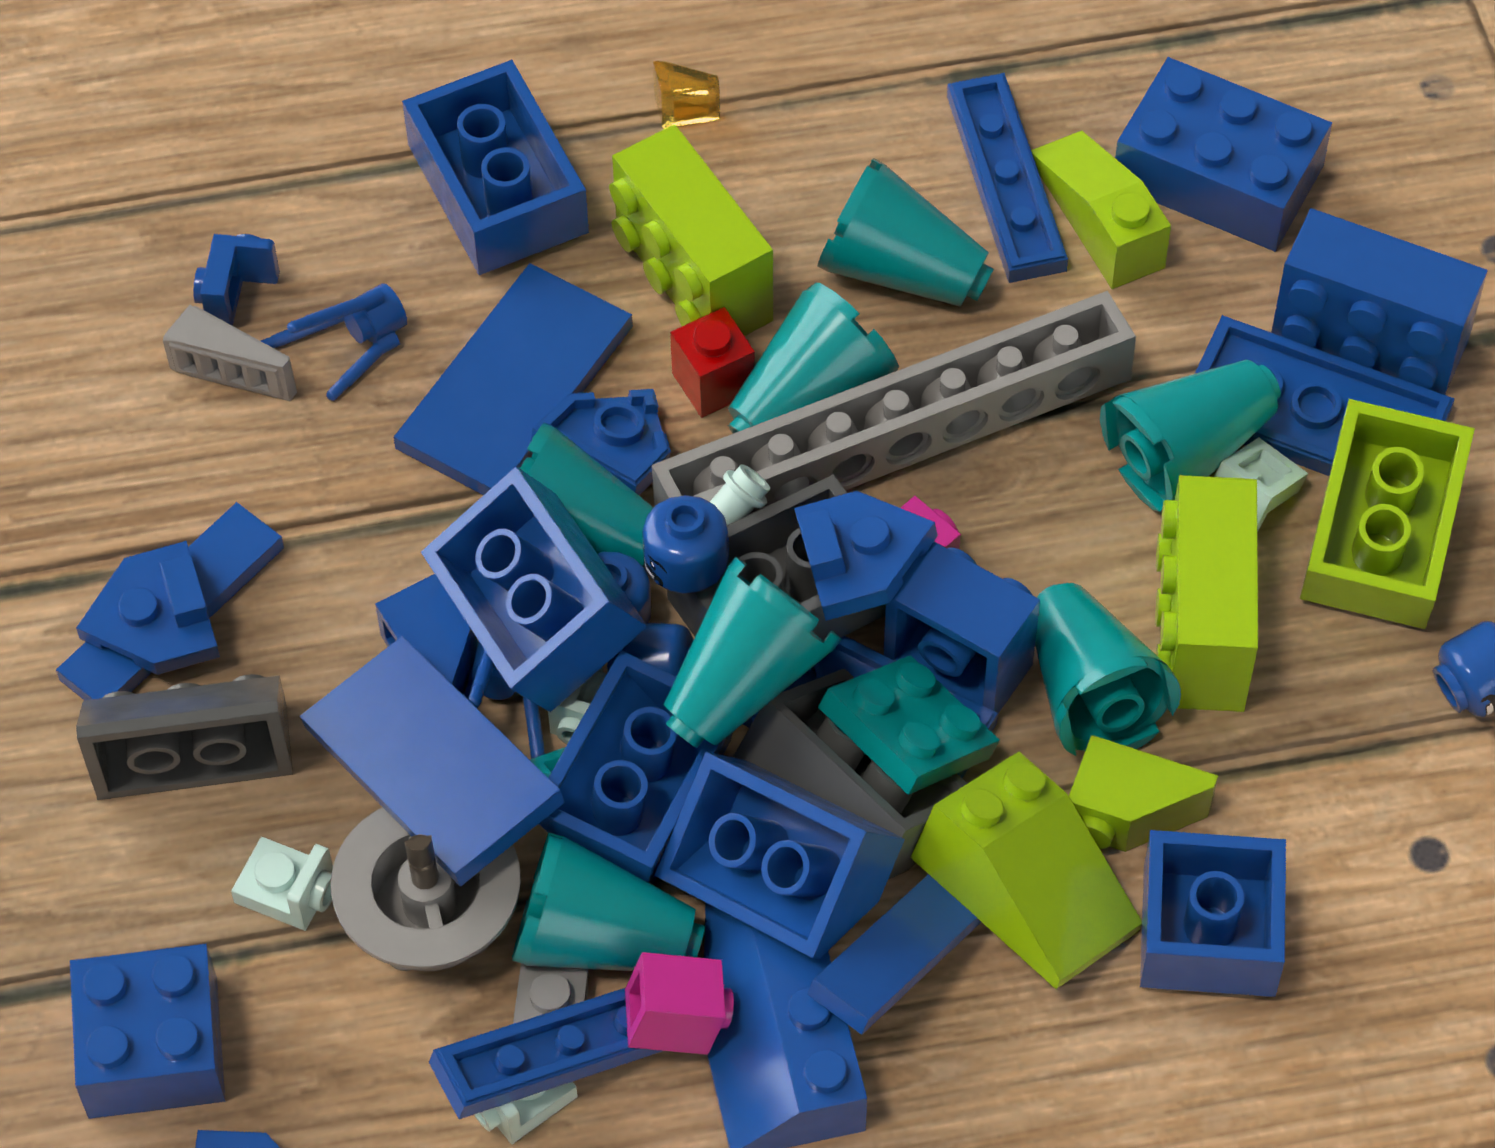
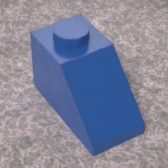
[375,574,478,695]

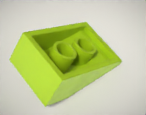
[910,751,1142,989]

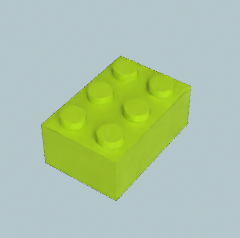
[609,124,773,336]
[1300,399,1475,629]
[1155,475,1258,712]

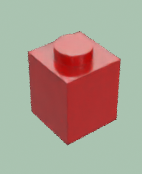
[670,307,755,418]

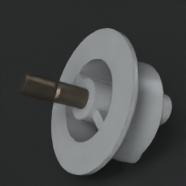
[331,807,521,971]

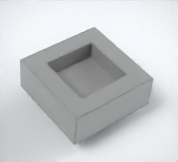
[513,963,589,1024]

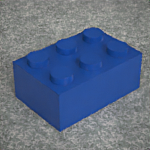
[1115,57,1332,252]
[402,60,589,275]
[1271,208,1488,395]
[421,466,648,713]

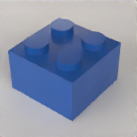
[884,542,1040,713]
[1140,830,1286,997]
[70,944,225,1119]

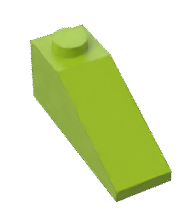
[1031,131,1171,289]

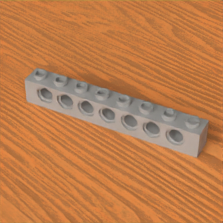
[652,290,1136,515]

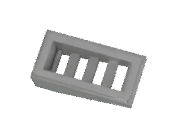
[163,305,297,401]

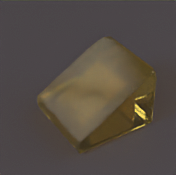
[653,61,720,129]

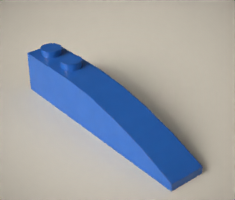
[704,902,867,1148]

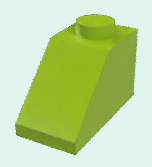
[1069,735,1218,852]

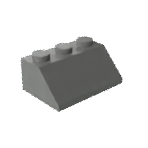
[733,668,968,880]
[76,674,293,800]

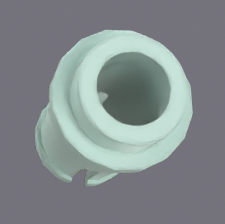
[710,464,770,525]

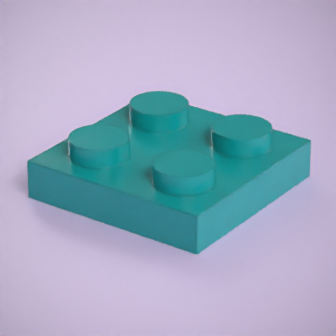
[818,655,1000,795]

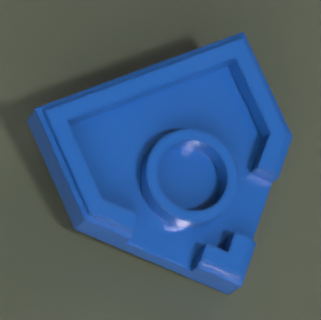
[531,389,671,496]
[794,491,938,621]
[76,541,220,675]

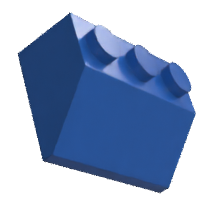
[539,650,733,885]
[654,752,905,959]

